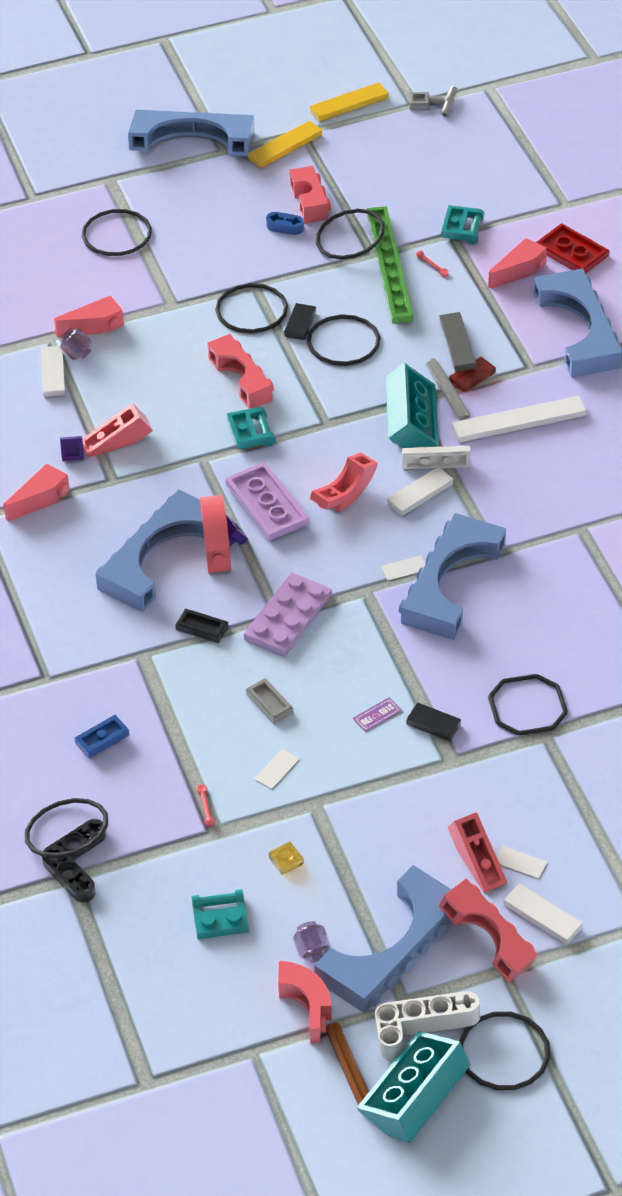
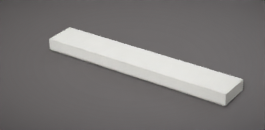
[452,396,586,443]

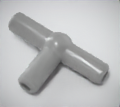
[429,86,457,117]

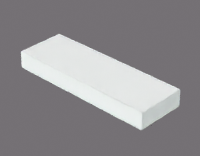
[41,346,65,397]
[402,446,470,470]
[387,467,453,516]
[504,883,583,945]

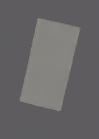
[246,678,294,724]

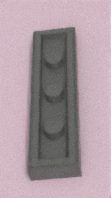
[439,312,476,372]

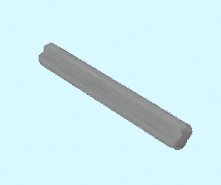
[426,358,470,421]

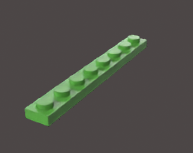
[367,206,413,324]

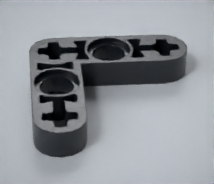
[42,819,106,903]

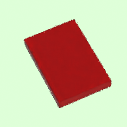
[536,223,610,274]

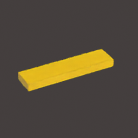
[310,82,389,122]
[248,120,322,168]

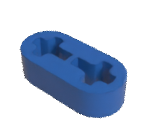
[266,212,304,235]

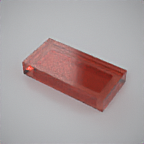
[449,356,496,393]

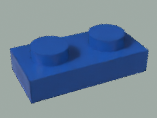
[74,715,130,759]

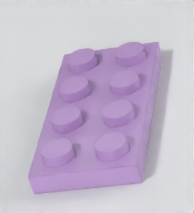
[225,462,309,541]
[243,572,332,657]

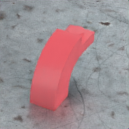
[310,452,378,512]
[200,495,231,573]
[278,961,332,1043]

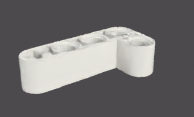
[375,991,480,1061]

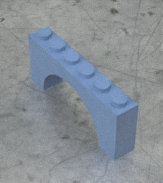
[128,110,254,156]
[533,269,622,377]
[95,489,204,612]
[398,513,506,640]
[314,865,452,1014]

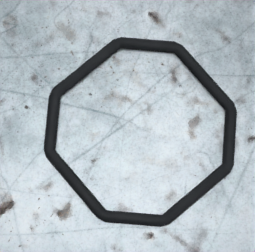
[488,674,568,736]

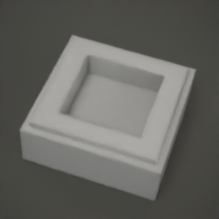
[409,92,429,110]

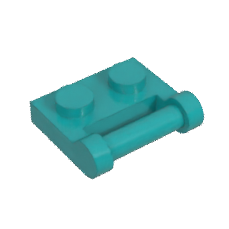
[441,205,485,245]
[227,407,276,450]
[191,889,249,939]

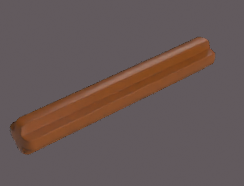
[326,1022,369,1105]

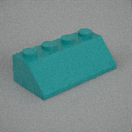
[386,362,439,448]
[357,1031,471,1143]

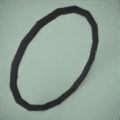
[316,208,385,260]
[81,209,152,256]
[215,283,288,333]
[307,314,381,366]
[25,798,108,858]
[459,1011,550,1090]

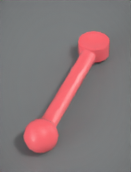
[416,250,449,277]
[197,784,215,827]

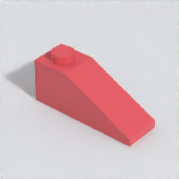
[488,238,547,289]
[54,295,124,337]
[83,403,153,458]
[3,463,70,521]
[447,812,508,893]

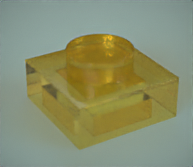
[269,841,304,875]

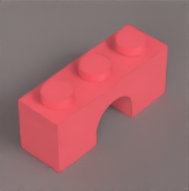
[289,166,331,224]

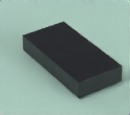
[284,303,316,340]
[175,608,229,643]
[406,702,461,741]

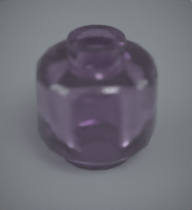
[59,328,92,360]
[293,921,331,963]

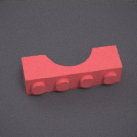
[207,334,274,409]
[438,878,538,983]

